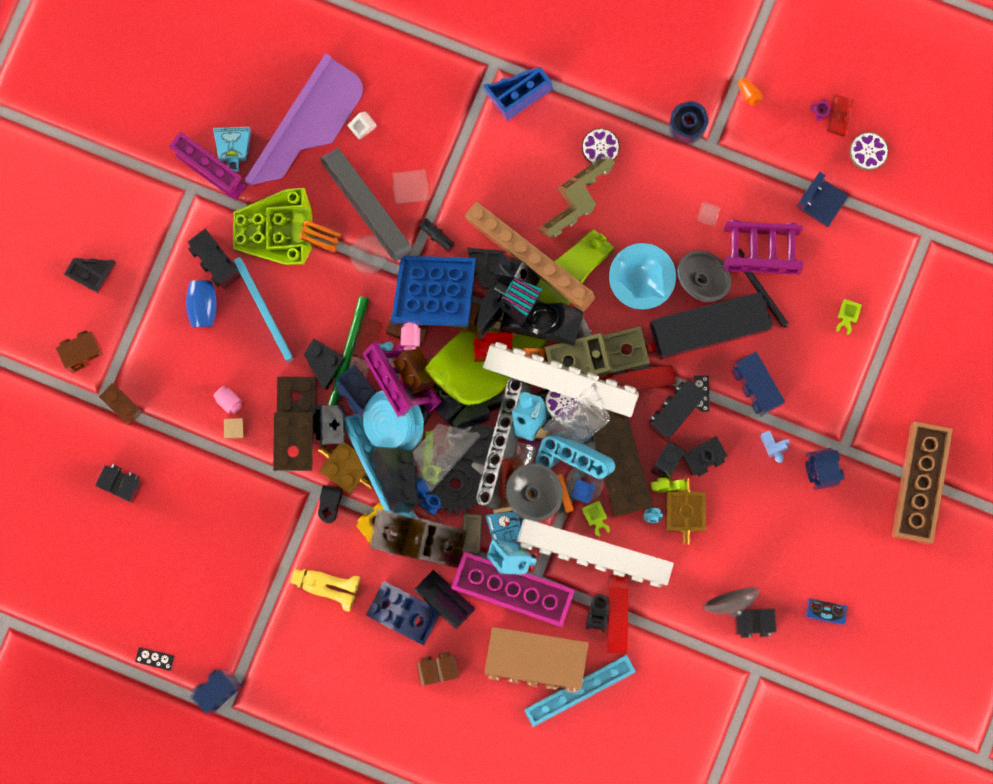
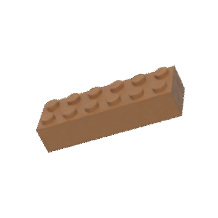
[891,422,953,544]

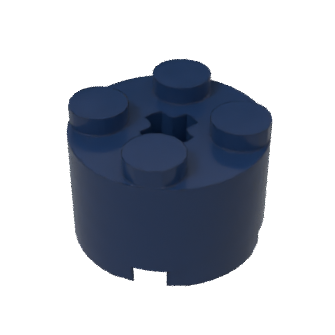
[669,101,709,144]
[805,448,844,490]

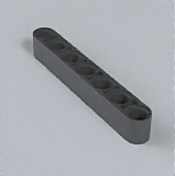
[321,148,412,262]
[477,378,531,509]

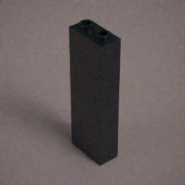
[649,292,773,360]

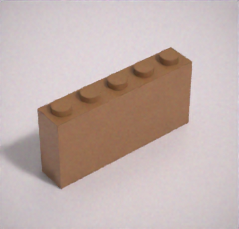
[484,627,589,693]

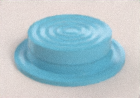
[609,243,676,310]
[363,390,424,450]

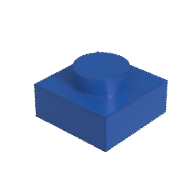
[571,479,596,504]

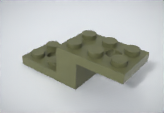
[538,156,616,238]
[545,326,650,377]

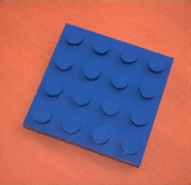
[391,256,477,327]

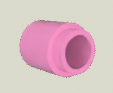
[400,323,421,350]
[214,386,242,414]

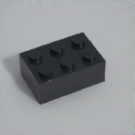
[649,379,706,442]

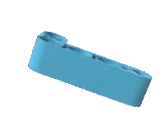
[536,432,615,479]

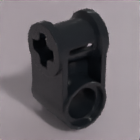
[318,485,342,523]
[586,594,609,632]

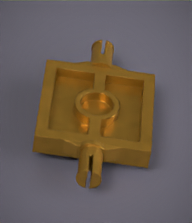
[318,441,373,494]
[667,478,706,545]

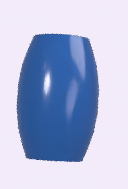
[186,280,217,327]

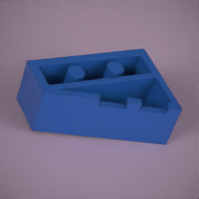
[483,67,553,121]

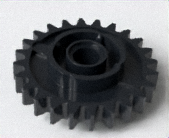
[426,454,482,515]

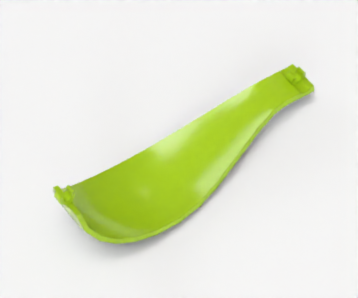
[426,229,614,405]

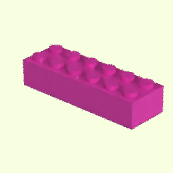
[451,552,575,627]

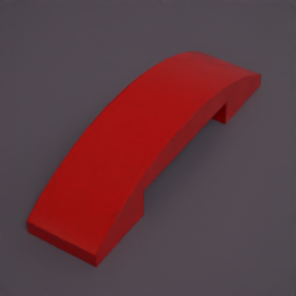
[600,365,676,391]
[608,575,628,653]

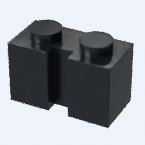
[95,464,143,503]
[734,609,776,638]

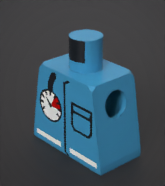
[486,512,523,543]

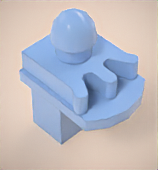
[760,430,790,463]

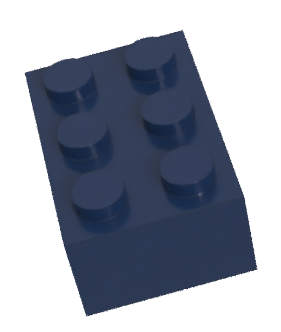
[732,351,785,417]
[190,669,243,714]

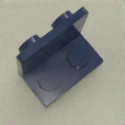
[796,171,848,227]
[336,364,377,415]

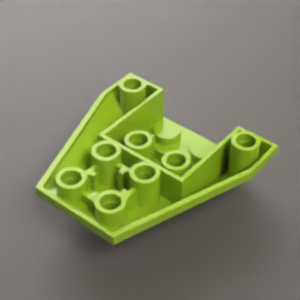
[233,188,312,265]

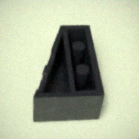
[187,228,241,289]
[368,447,418,513]

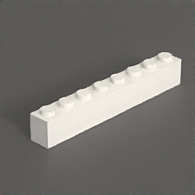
[483,342,639,417]
[517,519,674,588]

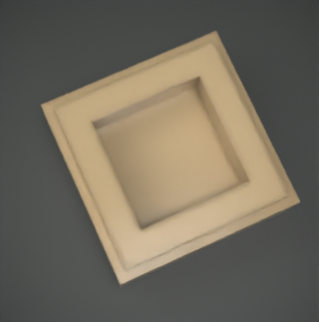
[224,418,244,439]

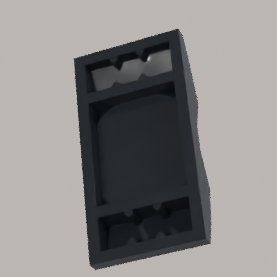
[499,300,584,345]

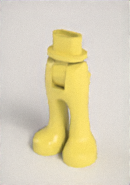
[290,568,360,612]

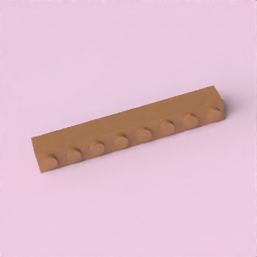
[464,201,595,313]

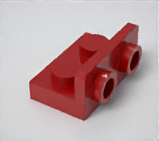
[473,332,513,362]

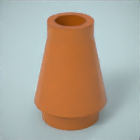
[737,77,763,106]

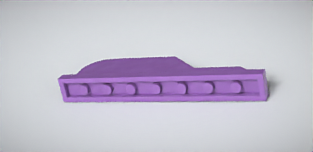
[244,53,363,186]

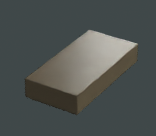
[462,514,482,554]

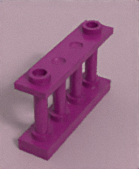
[169,132,247,201]
[724,219,803,275]
[362,342,441,417]

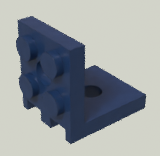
[366,581,440,646]

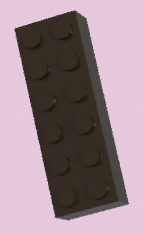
[583,403,653,518]

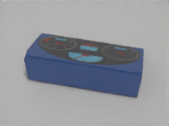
[805,598,847,625]

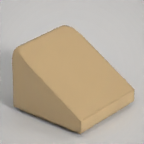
[493,498,513,514]

